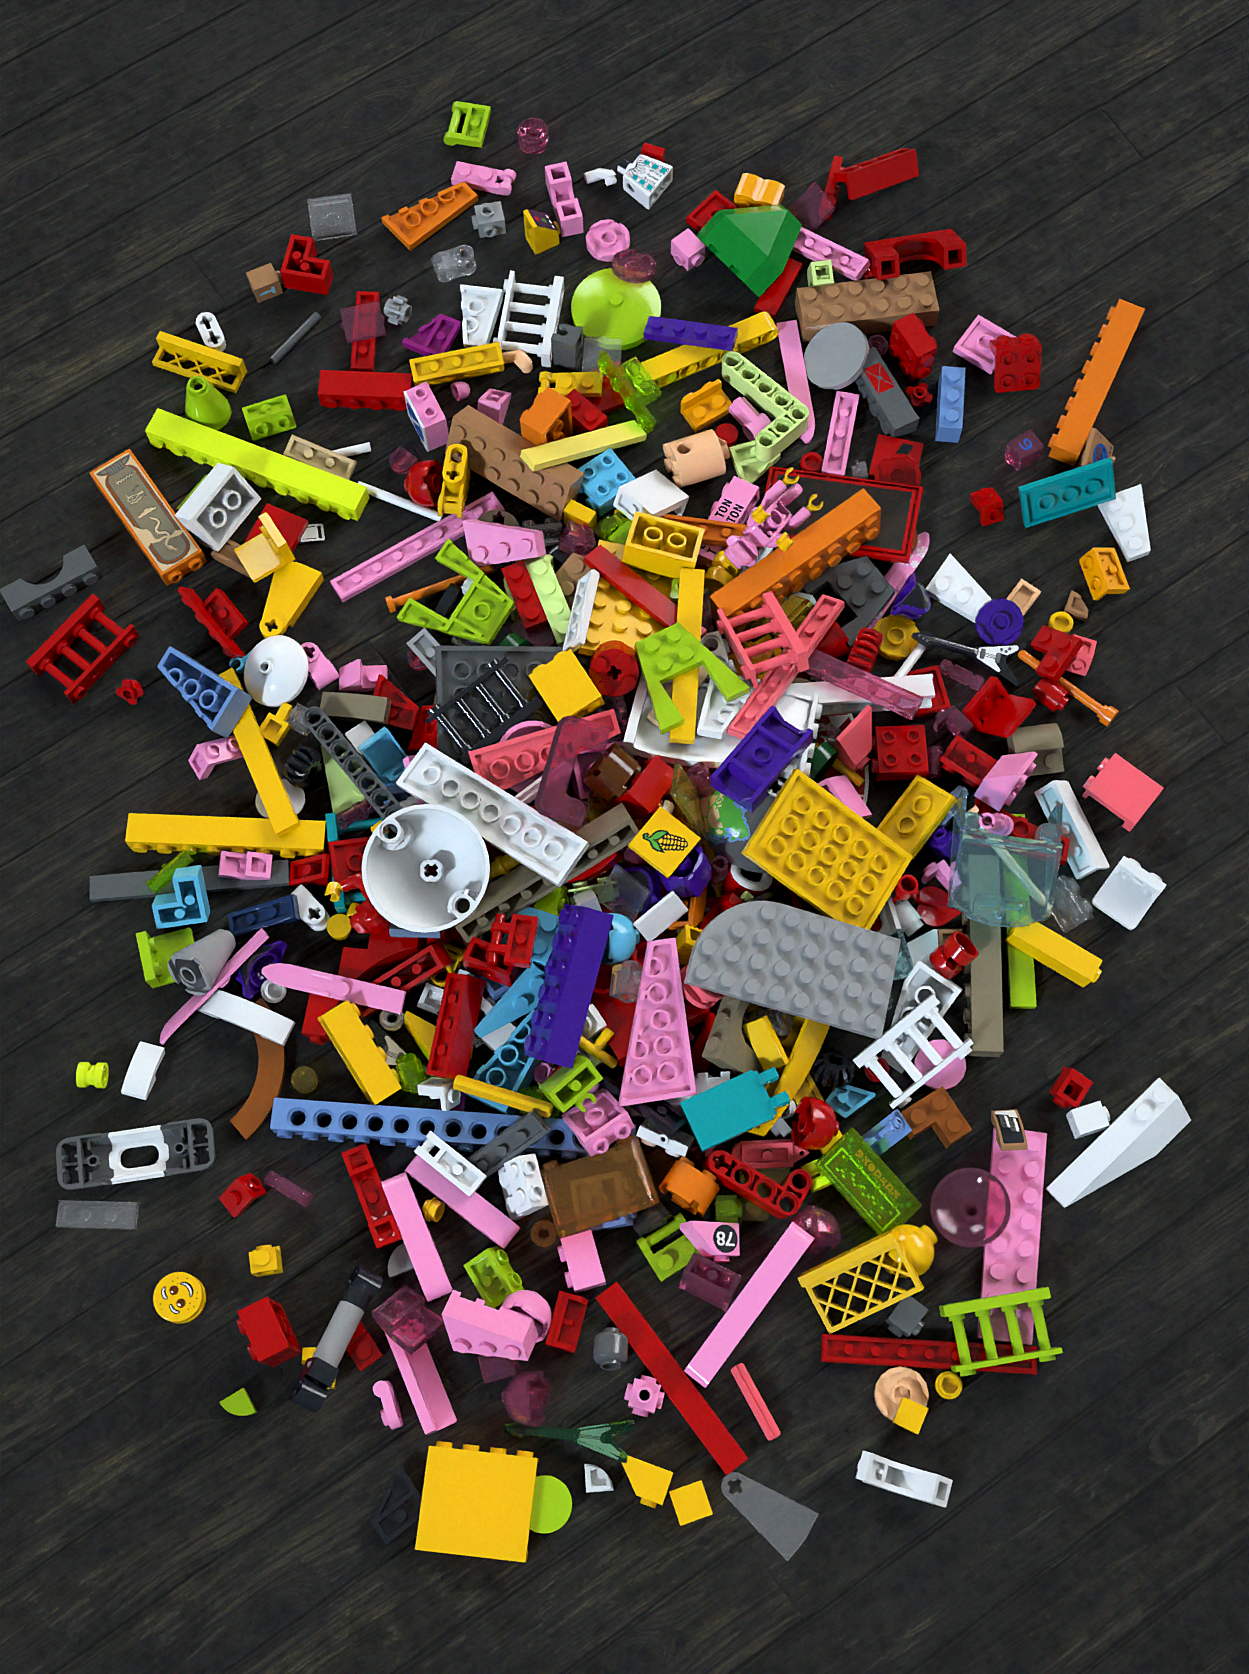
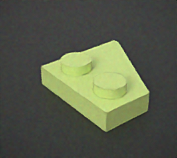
[729,440,781,484]

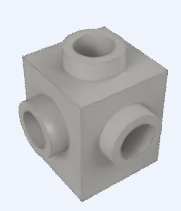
[471,201,506,238]

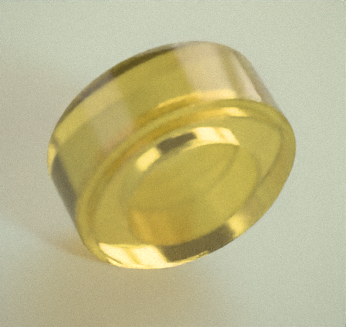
[291,1066,318,1093]

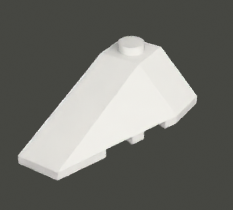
[881,960,963,1074]

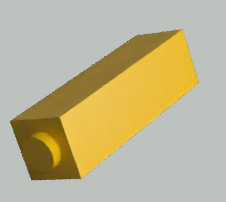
[1005,914,1103,988]

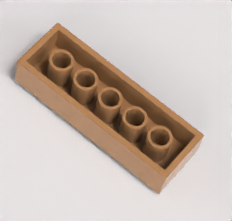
[795,271,939,342]
[444,405,585,522]

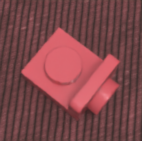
[1066,634,1097,676]

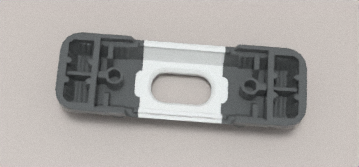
[56,1118,216,1190]

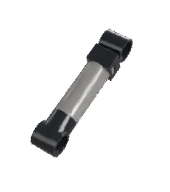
[289,1265,383,1413]

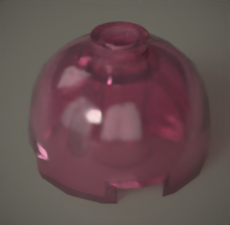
[788,1206,841,1255]
[502,1370,551,1427]

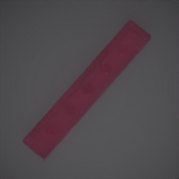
[804,649,924,720]

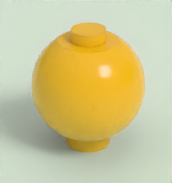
[883,1224,937,1279]

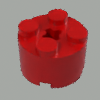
[589,640,639,697]

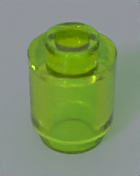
[395,1053,427,1094]

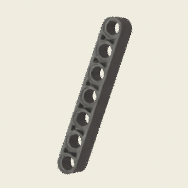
[303,706,403,834]

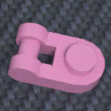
[373,1380,403,1430]

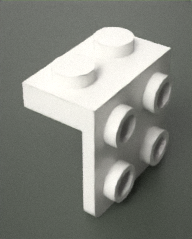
[1092,856,1166,930]

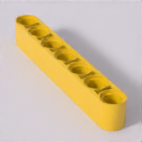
[628,312,779,394]

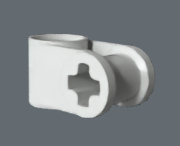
[291,884,330,931]

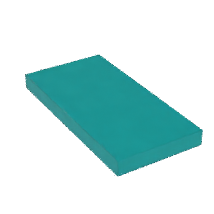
[1018,457,1116,528]

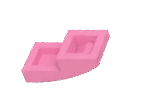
[218,851,273,880]

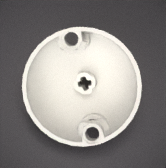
[362,804,490,933]

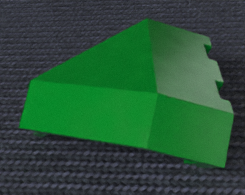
[696,204,802,297]

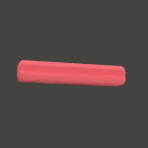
[731,1363,780,1441]

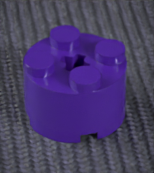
[656,843,712,897]

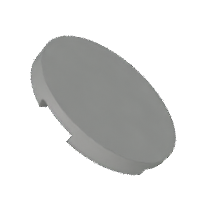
[804,322,869,390]

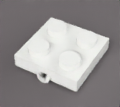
[636,1119,695,1157]

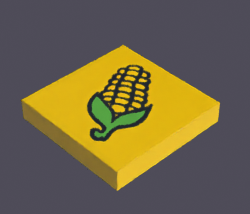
[628,806,701,878]

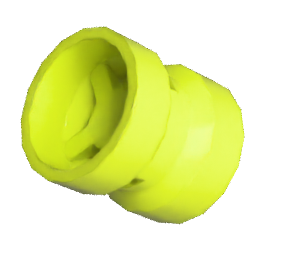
[76,1062,109,1088]
[801,1158,835,1192]

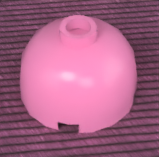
[499,1290,551,1343]

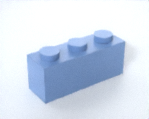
[935,366,965,443]

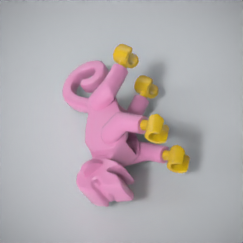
[724,467,823,569]

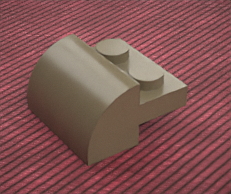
[1007,723,1064,776]

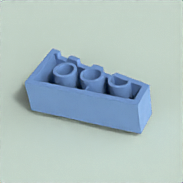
[157,646,253,739]

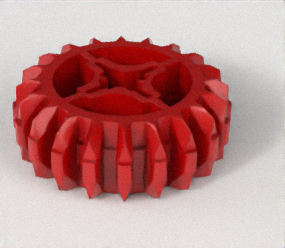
[841,627,883,680]

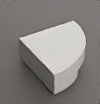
[584,1464,613,1493]

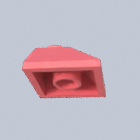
[834,705,872,772]

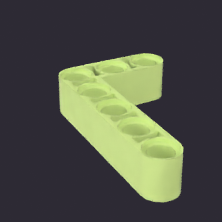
[722,351,809,462]

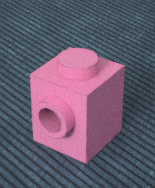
[671,228,706,271]

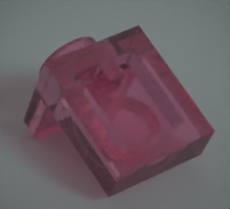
[933,705,974,739]

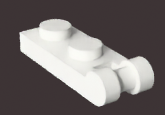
[414,1131,487,1197]

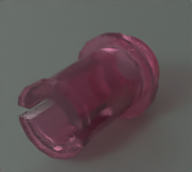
[926,746,943,778]

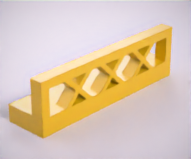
[152,331,247,394]
[409,342,504,386]

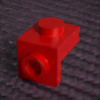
[970,487,1004,526]
[219,1173,266,1218]

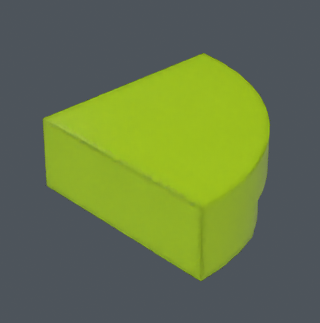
[220,1388,257,1416]

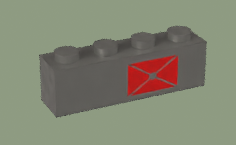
[855,347,919,438]

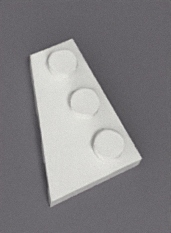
[460,285,504,348]
[1098,484,1151,562]
[925,554,992,623]

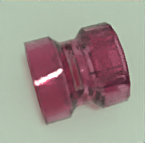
[685,762,716,797]

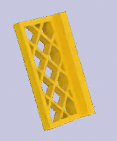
[797,1228,924,1334]

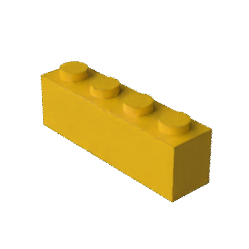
[318,1000,401,1105]

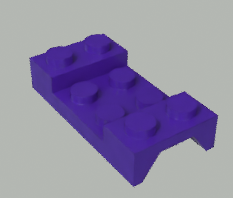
[711,705,813,813]

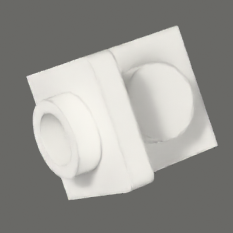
[417,1077,461,1111]

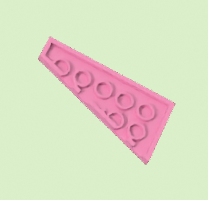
[618,938,697,1107]

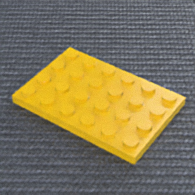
[578,540,678,665]
[741,768,913,930]

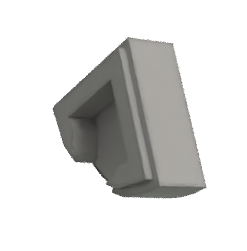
[388,1243,414,1278]

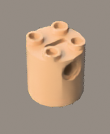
[663,429,730,488]

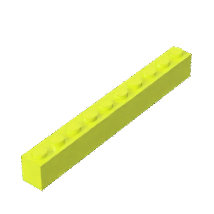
[145,408,370,521]

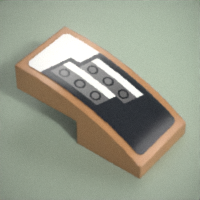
[991,1109,1028,1151]

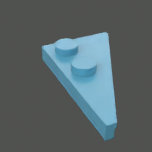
[474,962,546,1038]

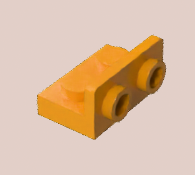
[681,379,732,433]
[1079,548,1130,600]

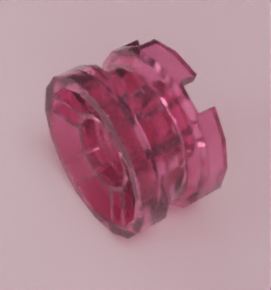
[518,117,549,154]

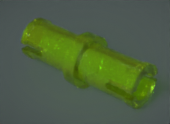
[145,849,194,894]

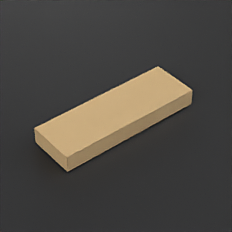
[283,434,357,480]

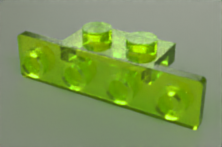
[597,350,662,433]

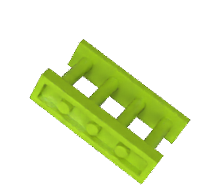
[939,1287,1063,1376]

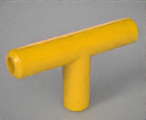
[578,1028,618,1068]

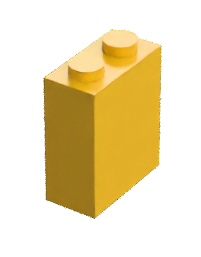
[528,649,605,725]

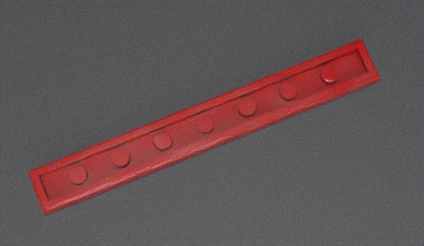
[596,1282,748,1476]
[821,1334,1037,1375]

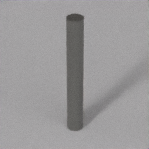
[269,312,321,365]

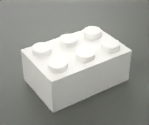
[174,463,261,551]

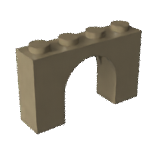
[702,995,774,1077]

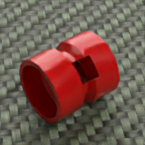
[929,931,978,979]

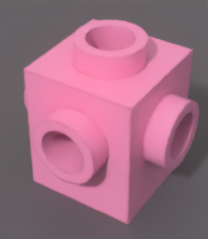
[624,1375,665,1417]

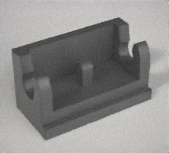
[551,324,584,371]

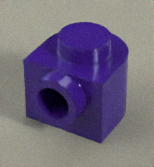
[926,828,961,862]

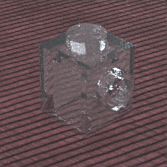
[609,960,643,1003]

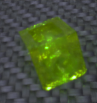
[593,512,625,541]

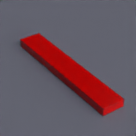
[583,544,707,639]

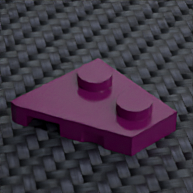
[402,314,462,356]

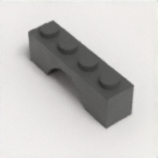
[0,545,103,622]

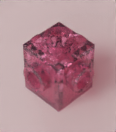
[558,520,597,557]

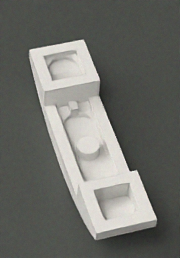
[197,989,295,1046]

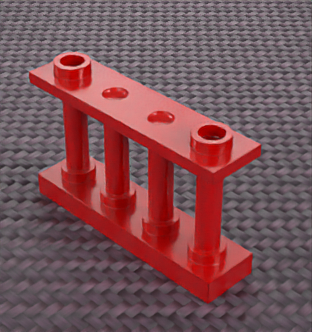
[26,593,139,704]

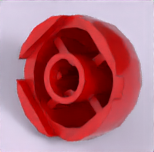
[404,460,443,507]
[791,1097,839,1150]

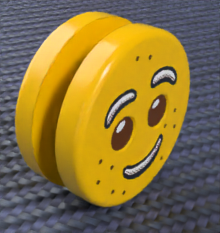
[153,1272,206,1324]

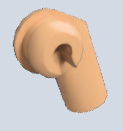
[502,350,533,373]

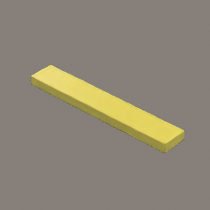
[520,420,647,471]

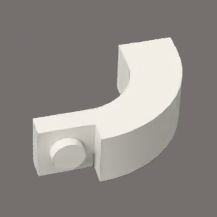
[856,1451,953,1508]

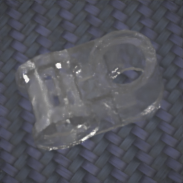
[431,245,477,282]

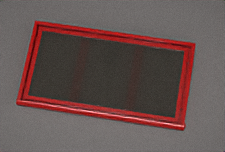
[764,466,924,564]

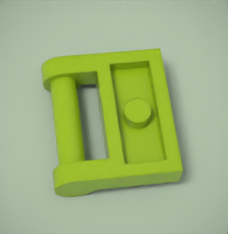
[443,101,491,148]
[636,1213,702,1282]

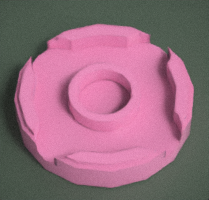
[586,219,630,262]
[914,1039,966,1091]

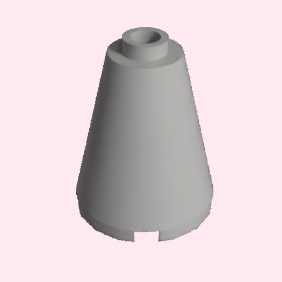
[167,929,236,996]

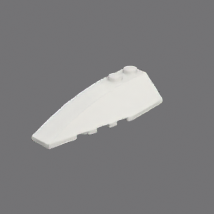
[1046,1078,1191,1208]

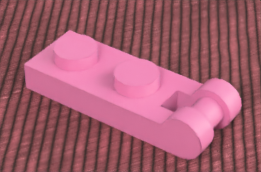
[451,161,516,196]

